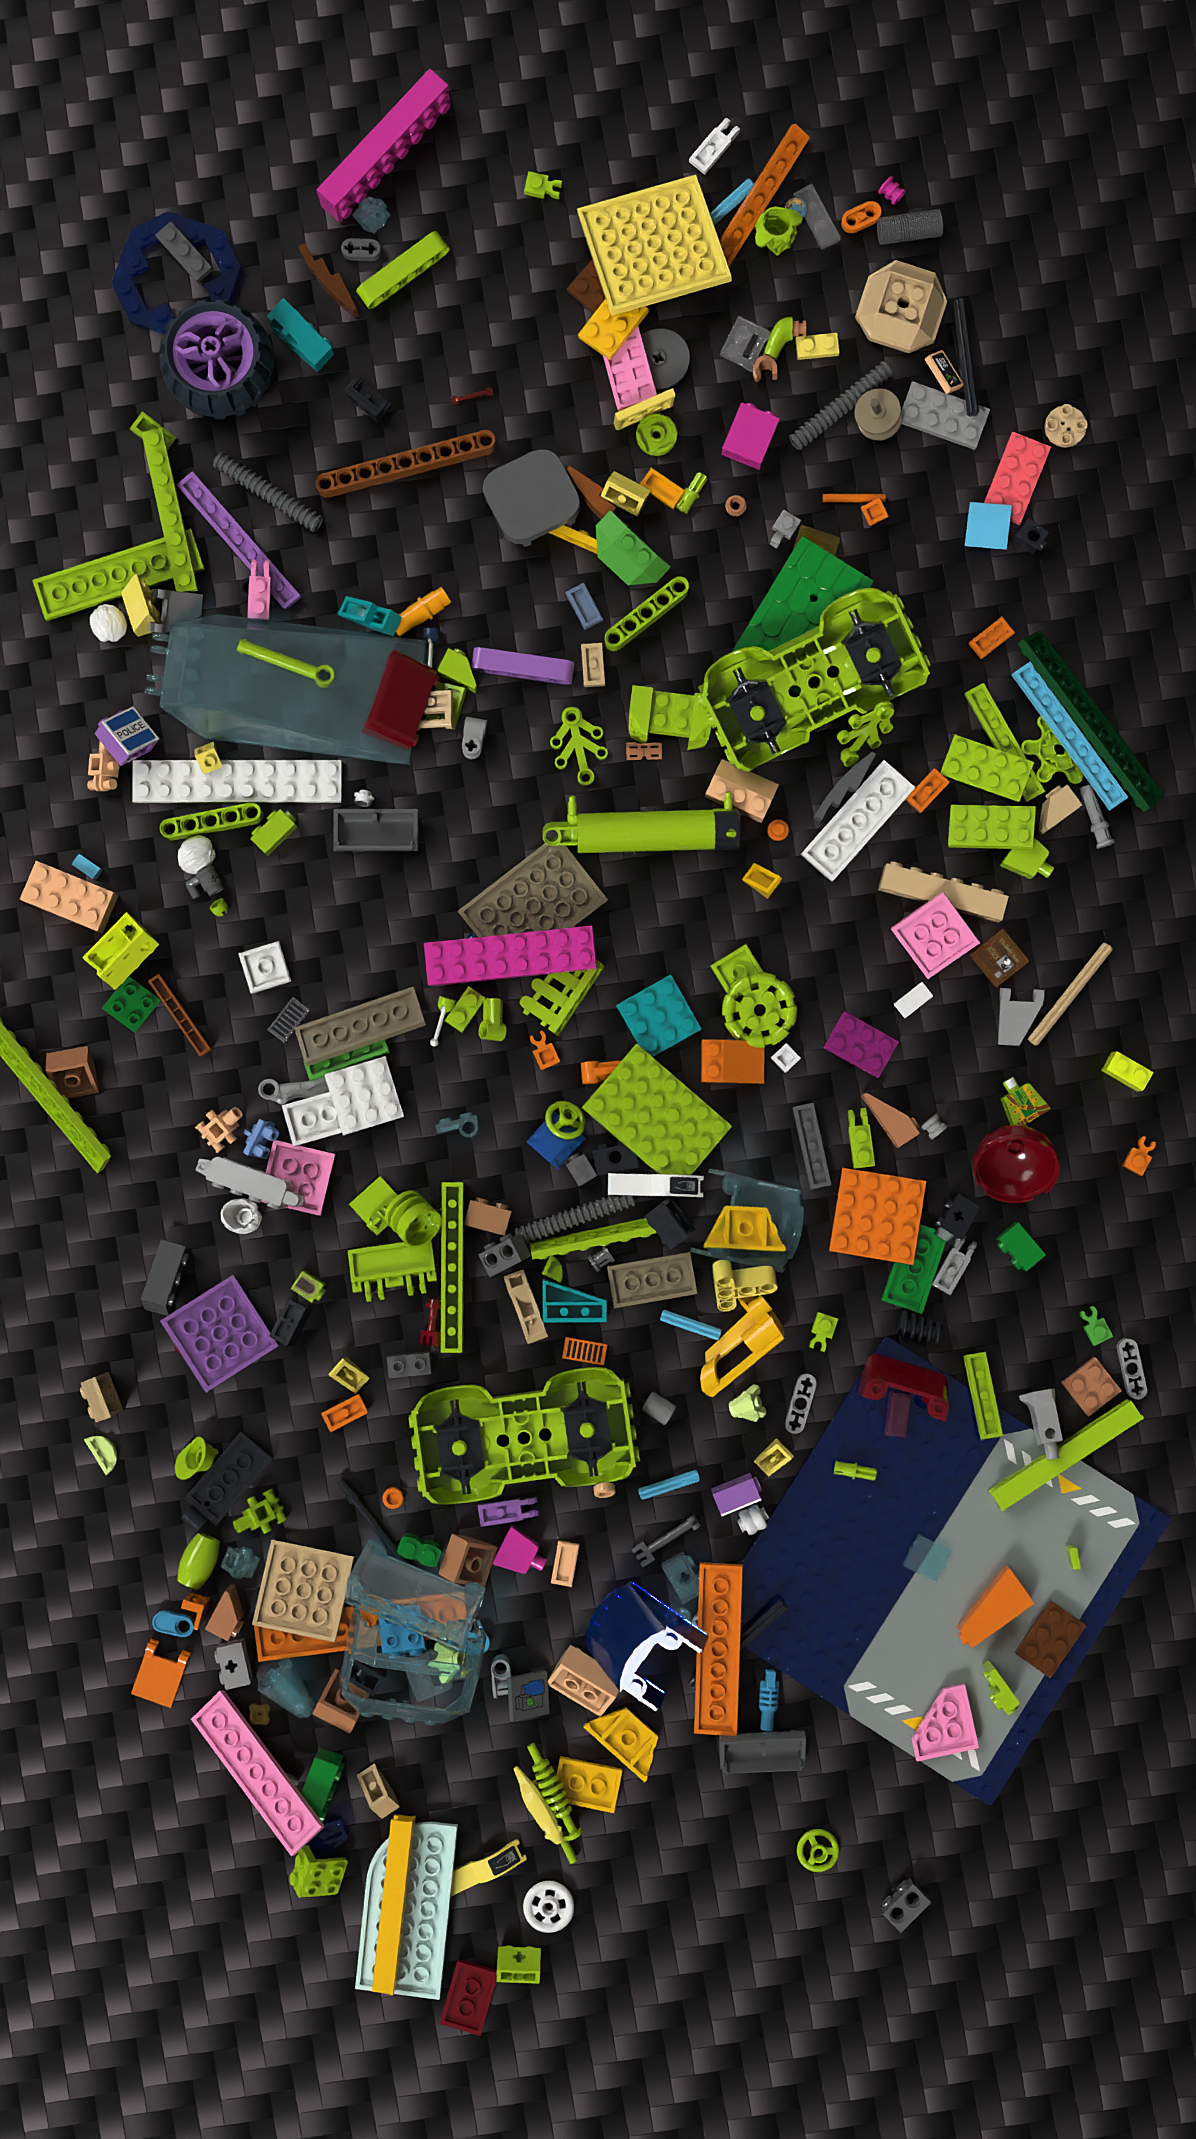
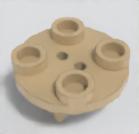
[1044,404,1088,448]

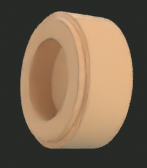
[594,1482,615,1498]

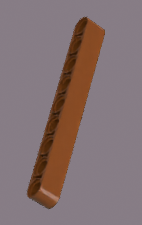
[316,430,496,498]

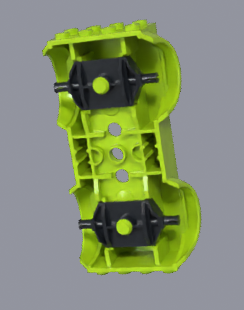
[697,588,931,772]
[409,1367,640,1504]

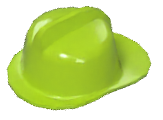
[175,1437,218,1480]

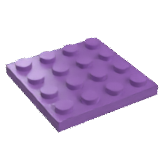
[160,1275,278,1392]

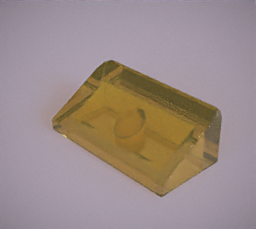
[794,525,840,556]

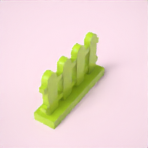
[520,960,604,1036]

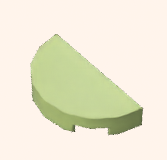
[84,1436,117,1475]

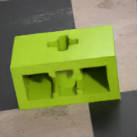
[497,1946,541,1984]

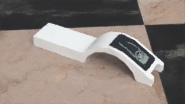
[608,1173,704,1197]

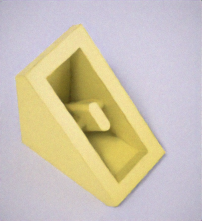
[329,1356,369,1394]
[754,1438,794,1476]

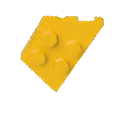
[704,1206,786,1252]
[584,1707,658,1782]

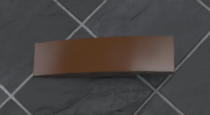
[298,243,359,318]

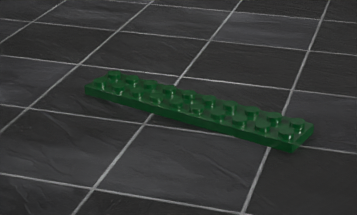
[1018,630,1165,812]

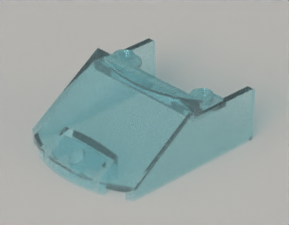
[690,1169,804,1272]

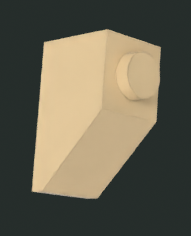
[357,1763,400,1819]

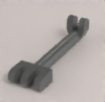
[631,1514,701,1567]

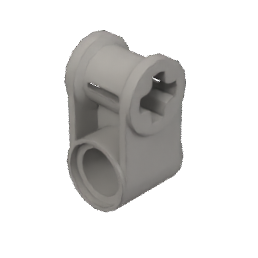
[462,717,487,759]
[491,1654,512,1699]

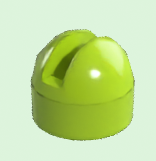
[209,898,228,917]

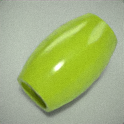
[177,1532,220,1590]

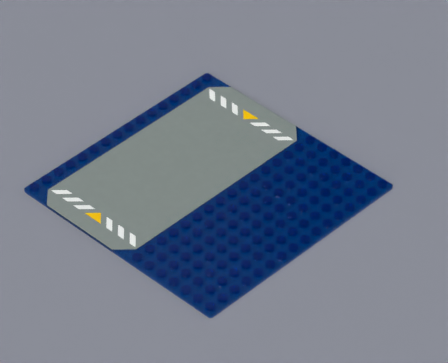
[741,1337,1170,1805]

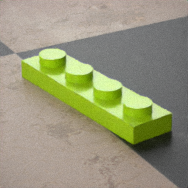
[963,1352,1003,1440]

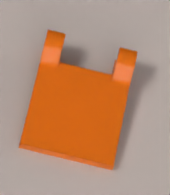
[131,1638,191,1708]

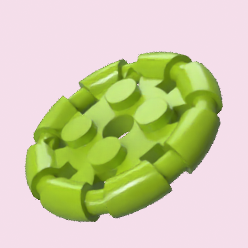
[722,972,797,1048]

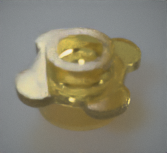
[249,1703,270,1725]

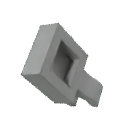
[770,509,801,549]

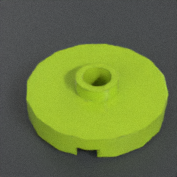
[636,413,677,456]

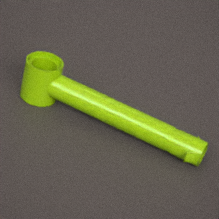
[236,639,334,688]

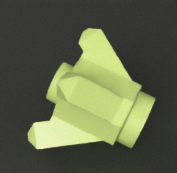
[729,1384,767,1422]
[427,1642,467,1684]

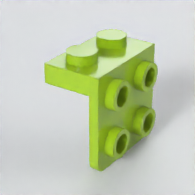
[290,1845,348,1898]

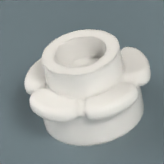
[354,790,374,807]

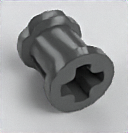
[588,1246,615,1272]

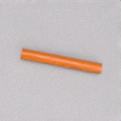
[822,494,885,503]

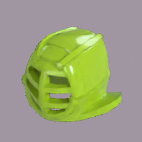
[755,206,802,256]

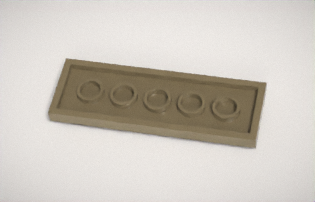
[295,987,426,1066]

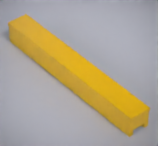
[372,1814,416,1996]

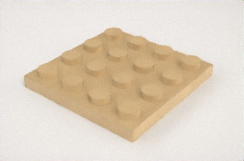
[252,1540,355,1642]

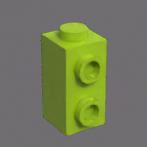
[250,809,297,856]

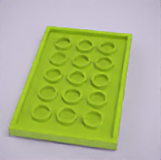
[582,1044,732,1175]

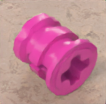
[878,176,906,205]

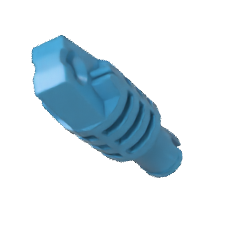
[759,1669,779,1731]

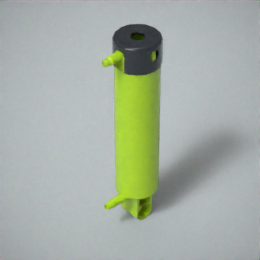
[542,792,740,853]

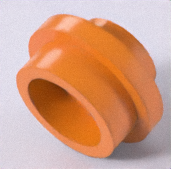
[768,820,789,841]

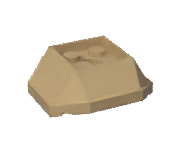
[855,260,947,353]

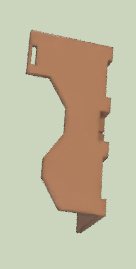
[626,742,662,760]

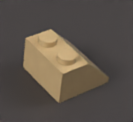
[1038,785,1082,836]

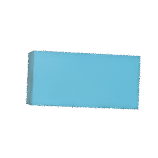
[72,854,103,881]

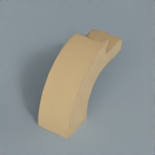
[504,1270,548,1344]

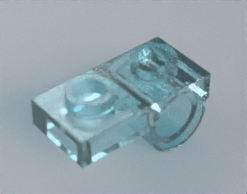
[435,1112,479,1138]

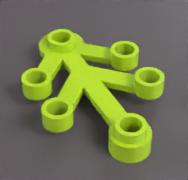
[837,701,894,767]
[550,707,608,786]

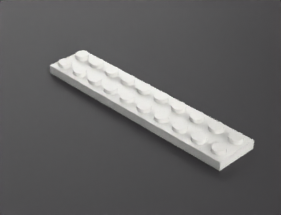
[133,760,342,803]

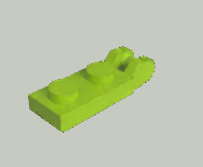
[848,1108,875,1169]

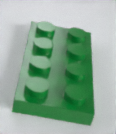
[881,1224,946,1314]

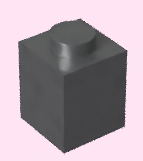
[566,1153,597,1186]

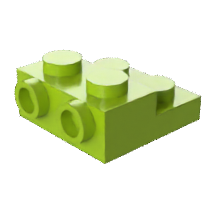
[982,1660,1020,1715]

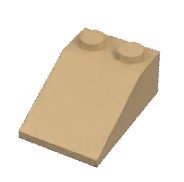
[80,1372,124,1422]

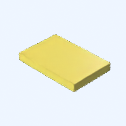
[613,388,675,430]

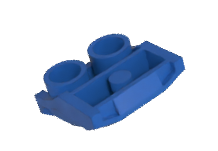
[527,1111,586,1170]

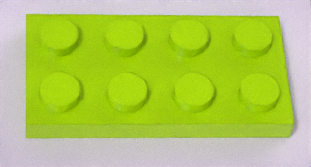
[940,735,1034,802]
[948,805,1036,849]

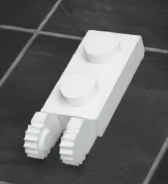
[689,118,740,175]

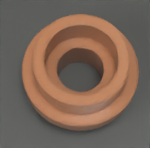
[725,495,746,516]

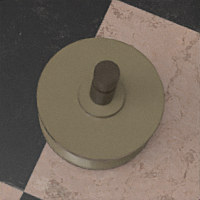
[855,389,903,440]

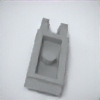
[932,1236,977,1295]

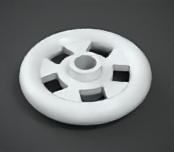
[523,1881,574,1933]

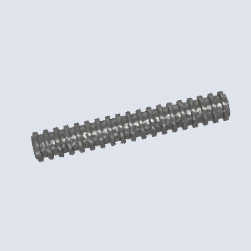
[789,361,893,450]
[213,451,323,532]
[514,1195,635,1243]

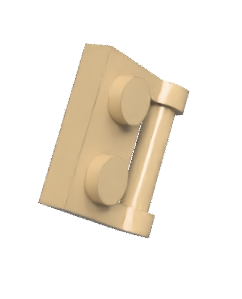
[417,690,454,731]

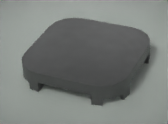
[483,449,581,547]

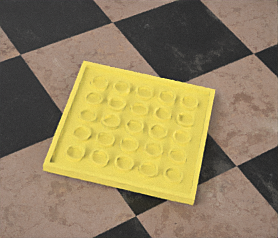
[577,175,732,316]

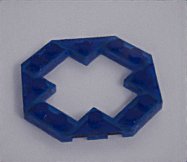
[111,211,242,334]

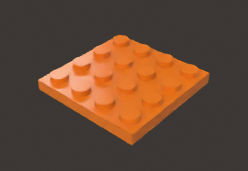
[829,1168,927,1265]

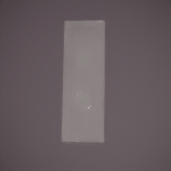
[793,184,841,249]

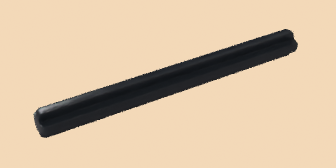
[953,298,979,417]
[688,1600,788,1690]

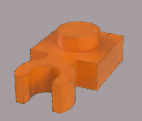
[530,1031,560,1071]
[1122,1136,1156,1176]

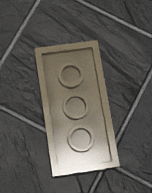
[607,1252,697,1308]

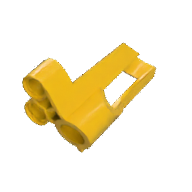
[700,1295,785,1397]

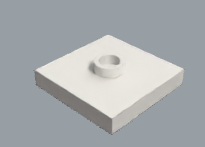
[239,941,292,994]

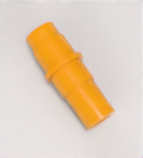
[396,587,452,637]

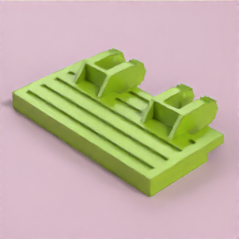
[348,1240,437,1302]

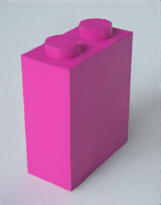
[721,403,780,470]

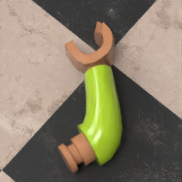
[753,317,806,382]

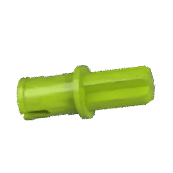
[676,472,707,514]
[834,1460,877,1480]

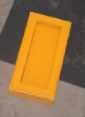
[640,468,685,510]

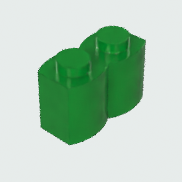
[397,1533,443,1567]

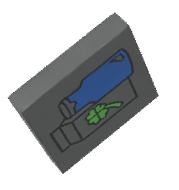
[507,1670,550,1722]

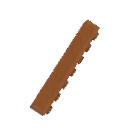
[148,974,212,1057]

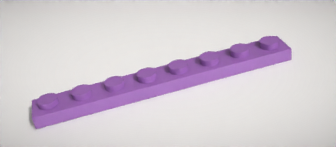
[177,471,301,611]

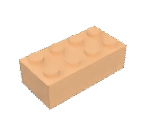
[20,861,118,934]

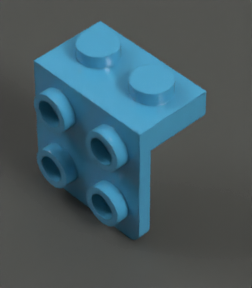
[378,1605,427,1659]

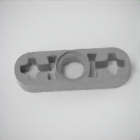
[1117,1338,1147,1399]
[785,1373,816,1434]

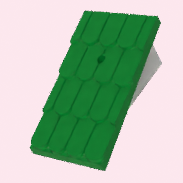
[732,536,874,696]

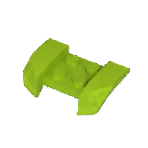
[629,685,711,750]

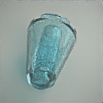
[257,1658,315,1718]

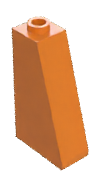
[957,1565,1035,1648]

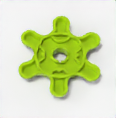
[1021,716,1098,784]

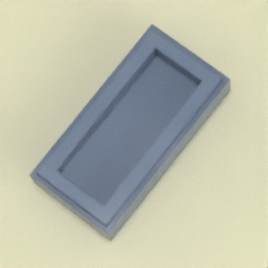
[565,583,603,630]

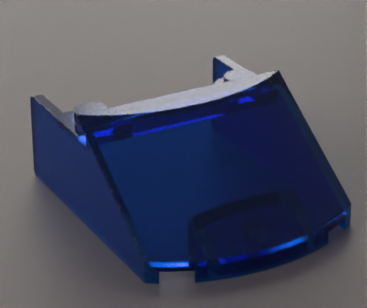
[585,1581,709,1712]

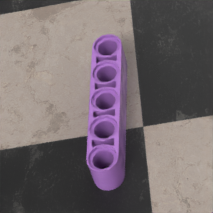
[471,647,575,685]

